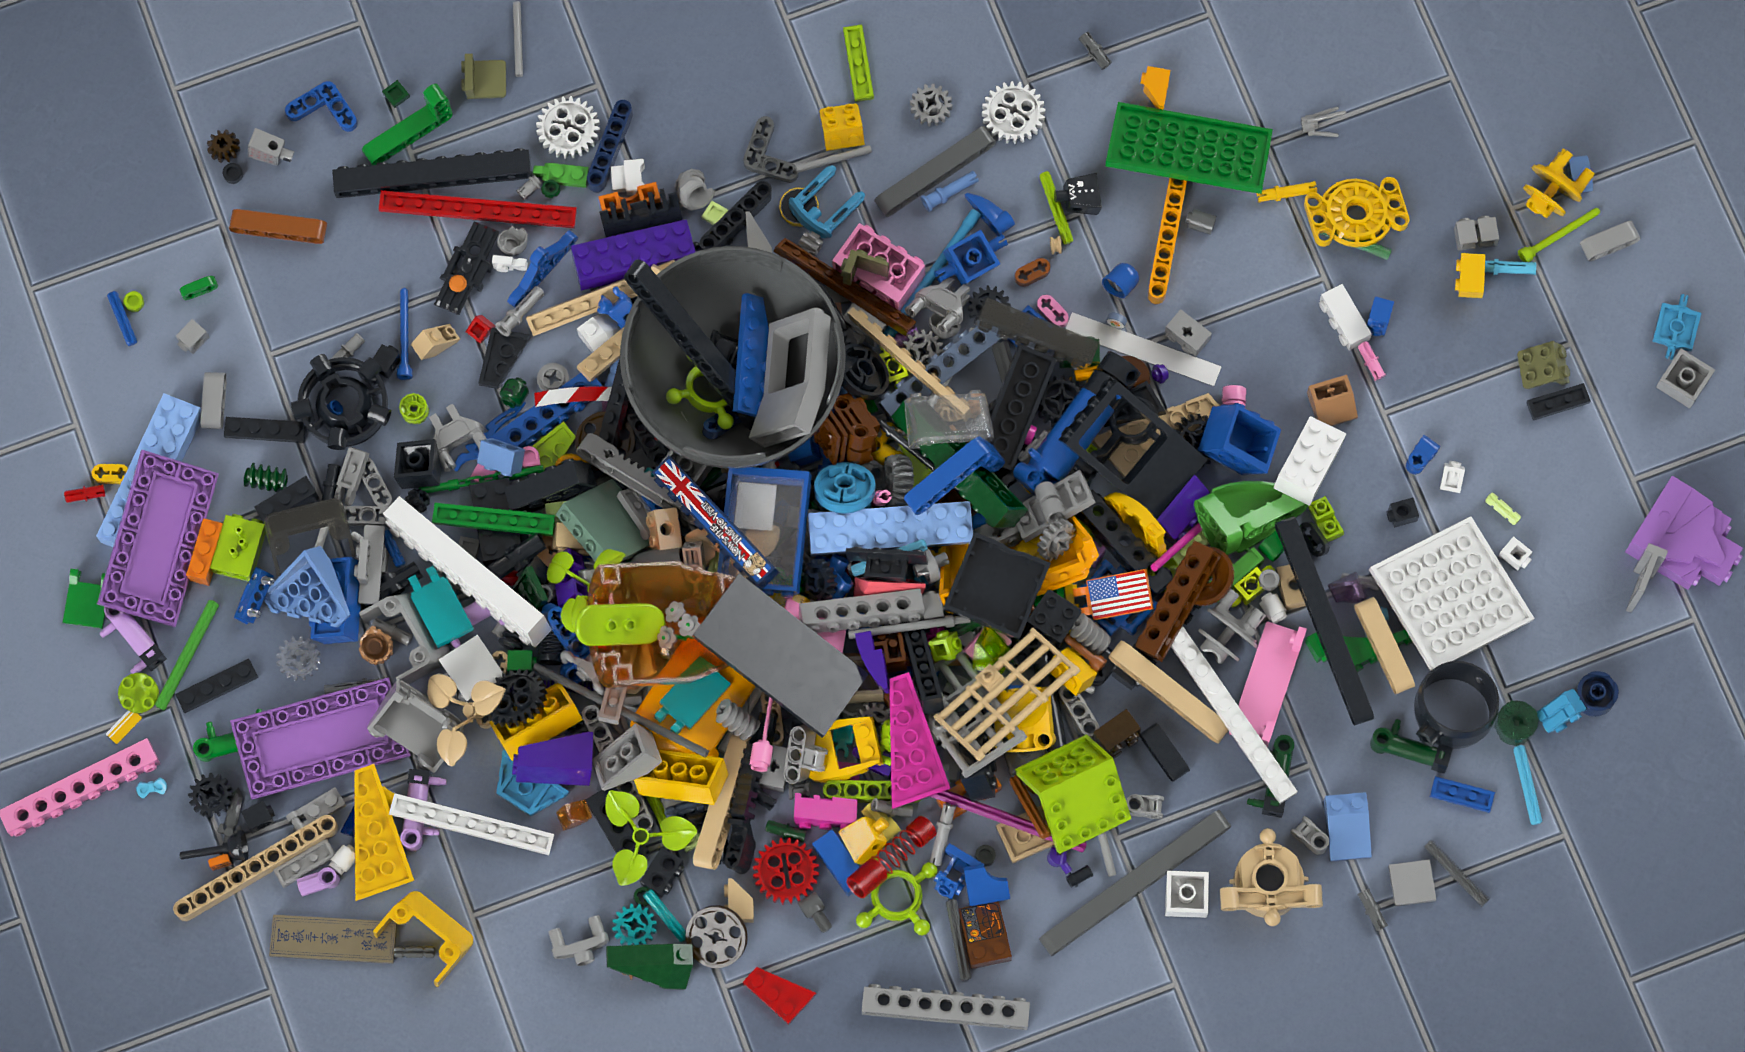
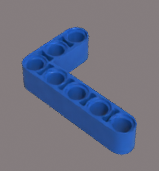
[904,436,1005,515]

